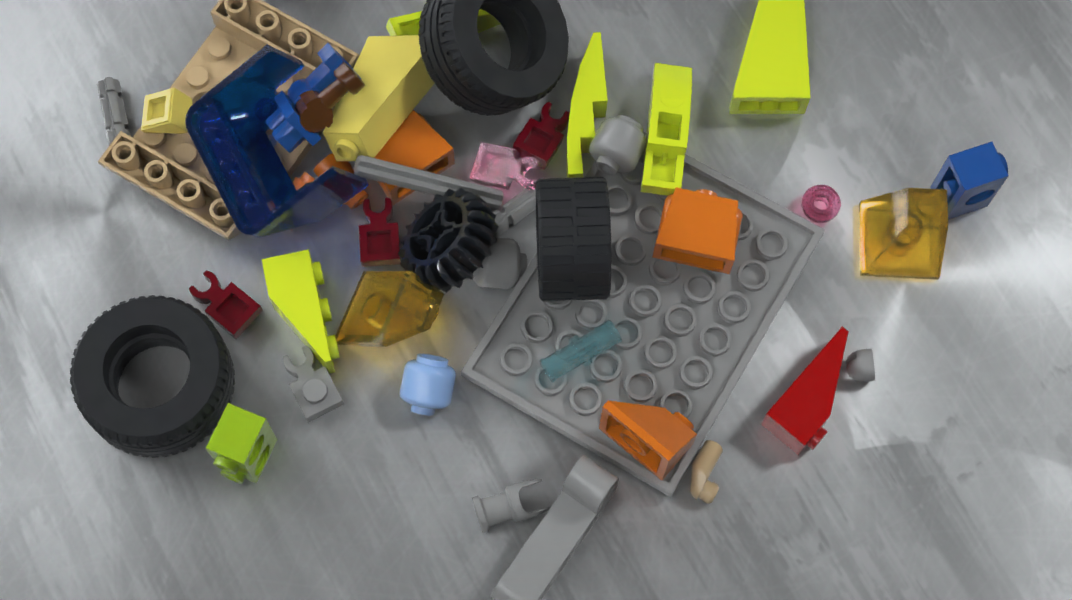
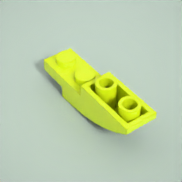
[640,63,692,196]

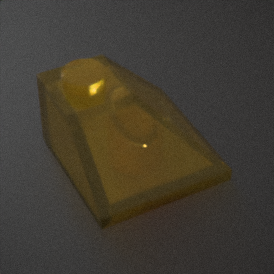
[859,188,948,280]
[335,271,445,347]

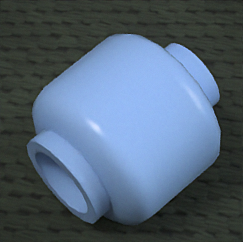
[400,354,456,416]

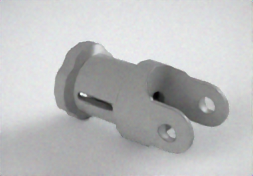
[472,479,550,533]

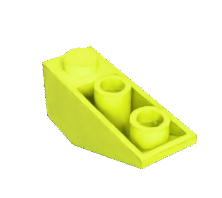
[261,249,340,374]

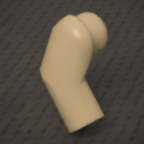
[690,440,723,504]

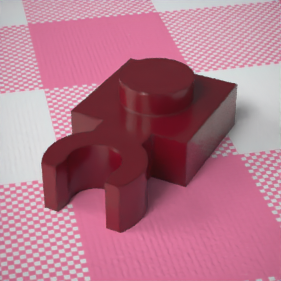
[511,102,570,170]
[359,197,401,267]
[189,270,263,339]

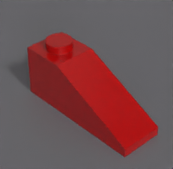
[761,326,849,455]

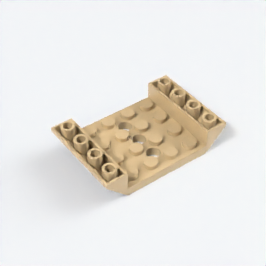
[98,0,359,240]

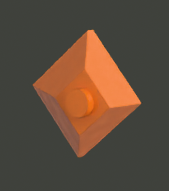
[599,400,697,480]

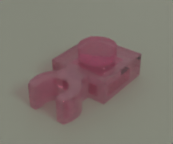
[470,142,543,190]

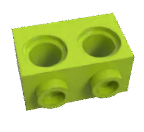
[206,403,277,484]

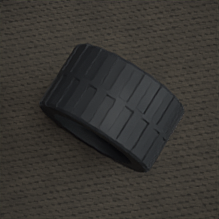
[536,177,612,301]

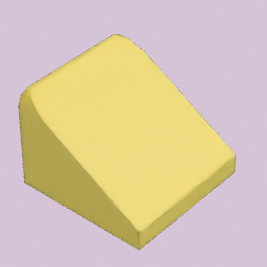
[141,88,193,134]

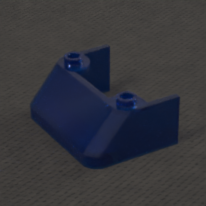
[185,44,369,237]

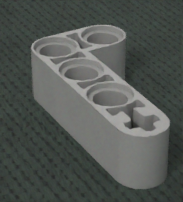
[490,455,619,600]

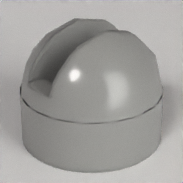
[845,349,875,382]

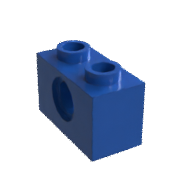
[930,141,1009,220]

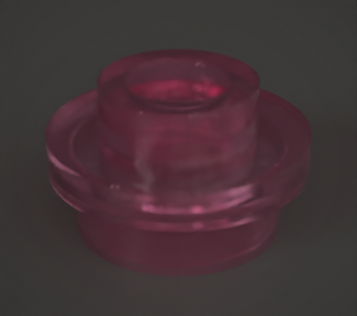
[801,185,841,223]

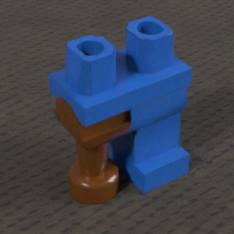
[265,42,366,153]

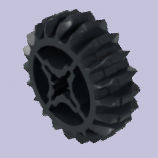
[398,188,499,293]

